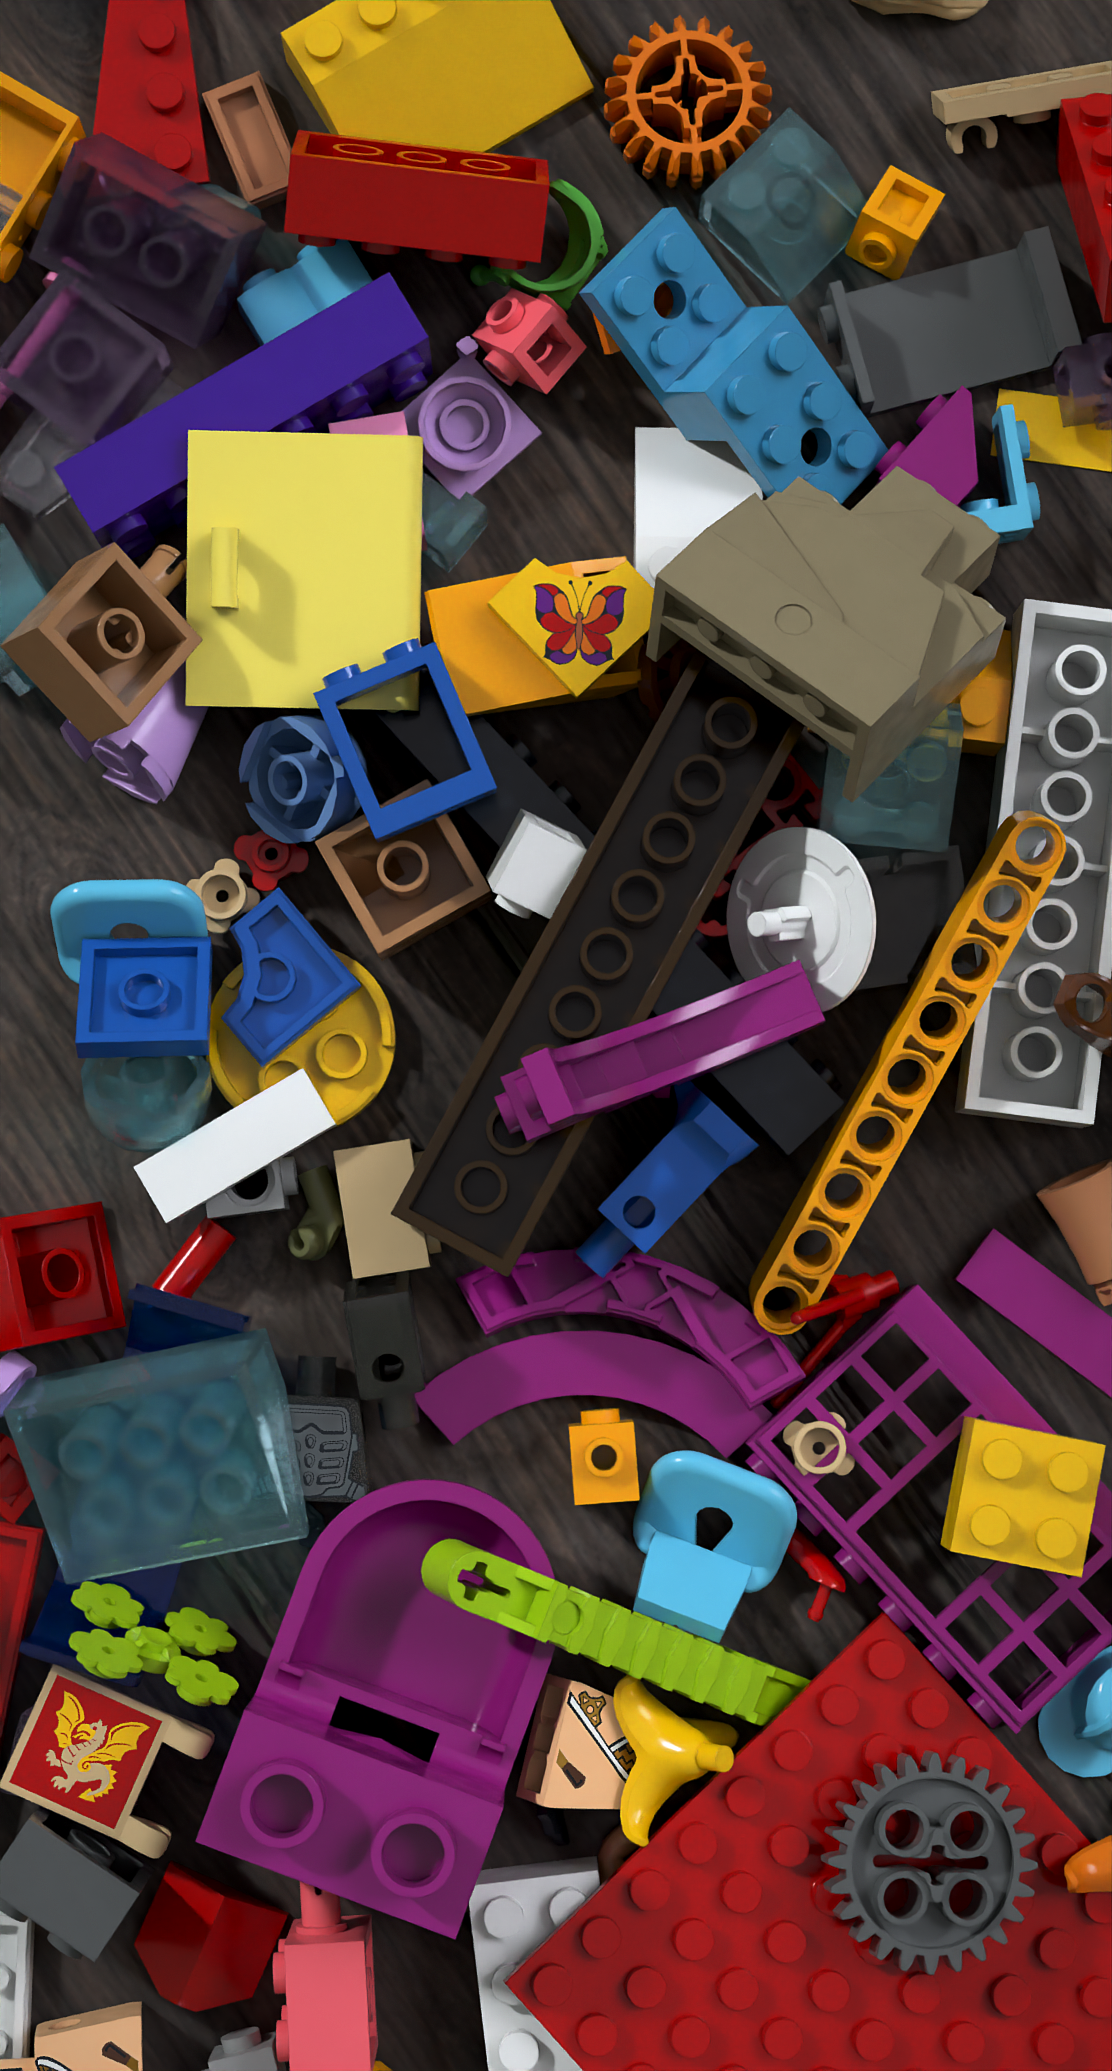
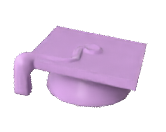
[402,336,542,507]

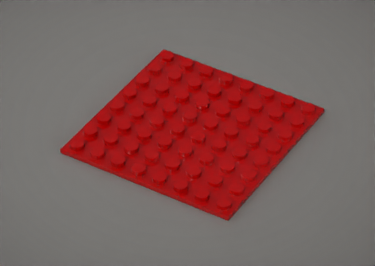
[503,1612,1112,2071]

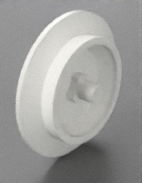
[727,827,876,1012]

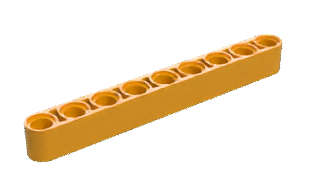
[748,810,1066,1335]

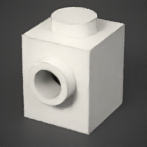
[485,809,587,919]

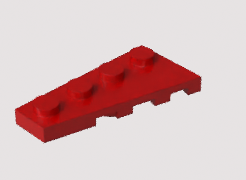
[85,0,212,206]

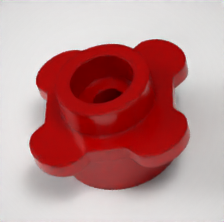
[234,830,309,892]

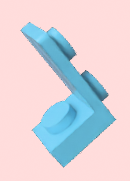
[960,404,1040,544]

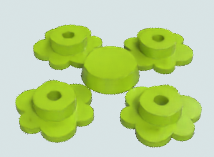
[68,1581,239,1706]

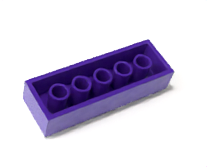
[54,272,433,559]

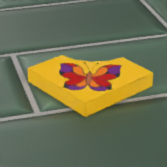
[488,558,654,700]

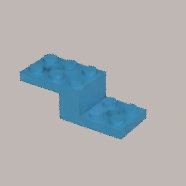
[579,207,888,505]

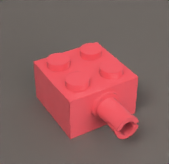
[273,1881,378,2071]

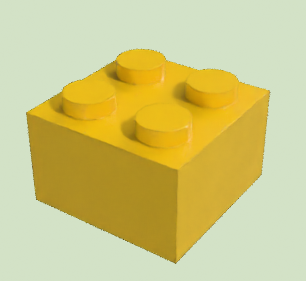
[940,1416,1106,1577]

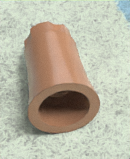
[1036,1158,1112,1306]

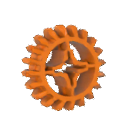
[604,15,772,190]

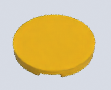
[206,949,396,1129]

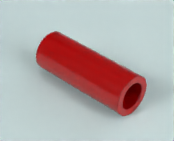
[143,1215,237,1320]

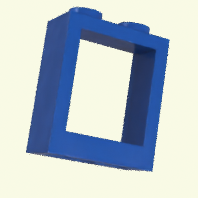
[313,638,497,843]

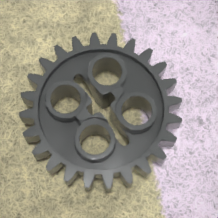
[821,1750,1038,1975]

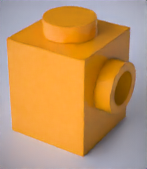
[568,1408,640,1505]

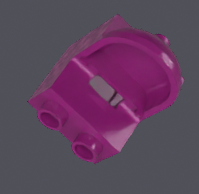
[195,1479,556,1939]

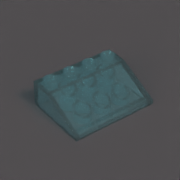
[3,1328,309,1585]

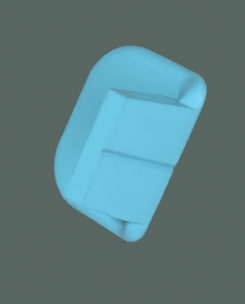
[50,879,208,984]
[633,1450,797,1643]

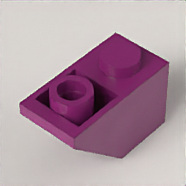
[874,385,978,508]

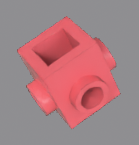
[472,288,587,395]

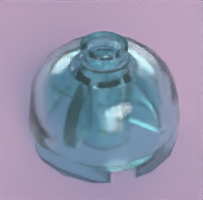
[81,1056,212,1153]

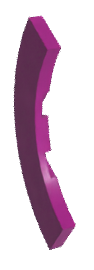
[455,1247,806,1411]
[411,1330,773,1459]

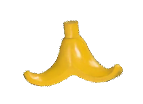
[613,1674,739,1848]

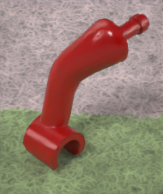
[786,1528,846,1622]

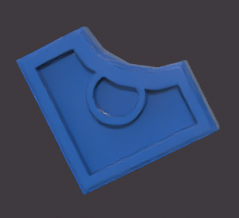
[221,887,362,1068]

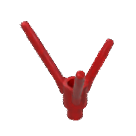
[770,1270,900,1409]

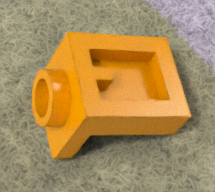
[845,165,945,280]

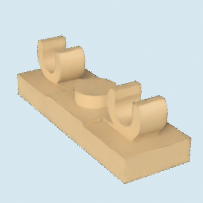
[931,60,1112,154]

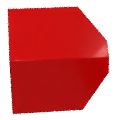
[134,1861,289,2012]

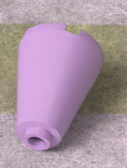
[60,660,209,804]

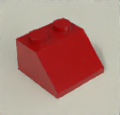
[0,1201,126,1353]

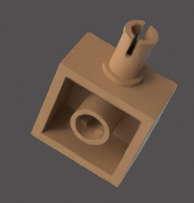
[0,542,203,742]

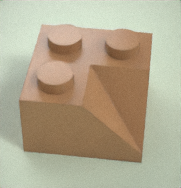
[315,779,492,961]

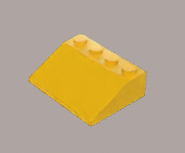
[280,0,594,153]

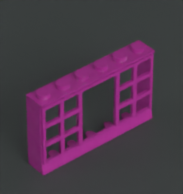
[745,1284,1112,1734]

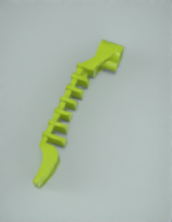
[421,1539,812,1726]

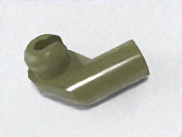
[287,1164,344,1261]

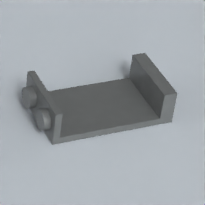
[817,226,1083,418]

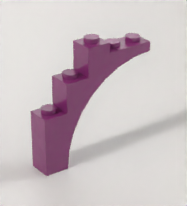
[494,960,826,1143]

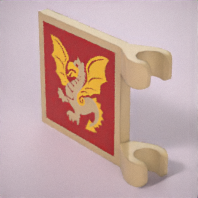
[0,1663,215,1859]

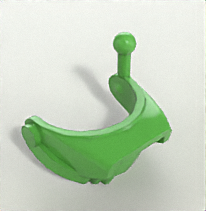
[470,178,609,311]

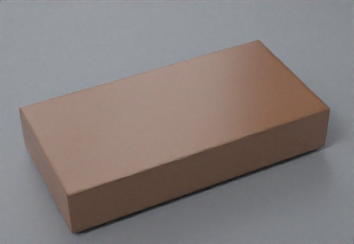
[202,71,292,214]

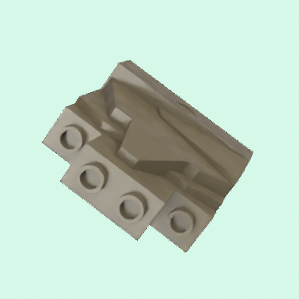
[646,466,1006,803]

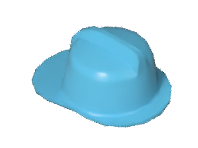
[1038,1645,1112,1778]

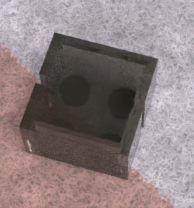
[848,845,978,997]

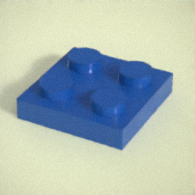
[75,937,213,1058]

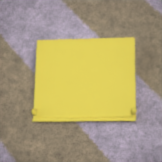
[185,430,423,713]

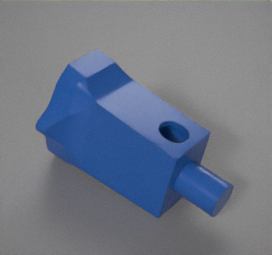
[575,1081,759,1278]

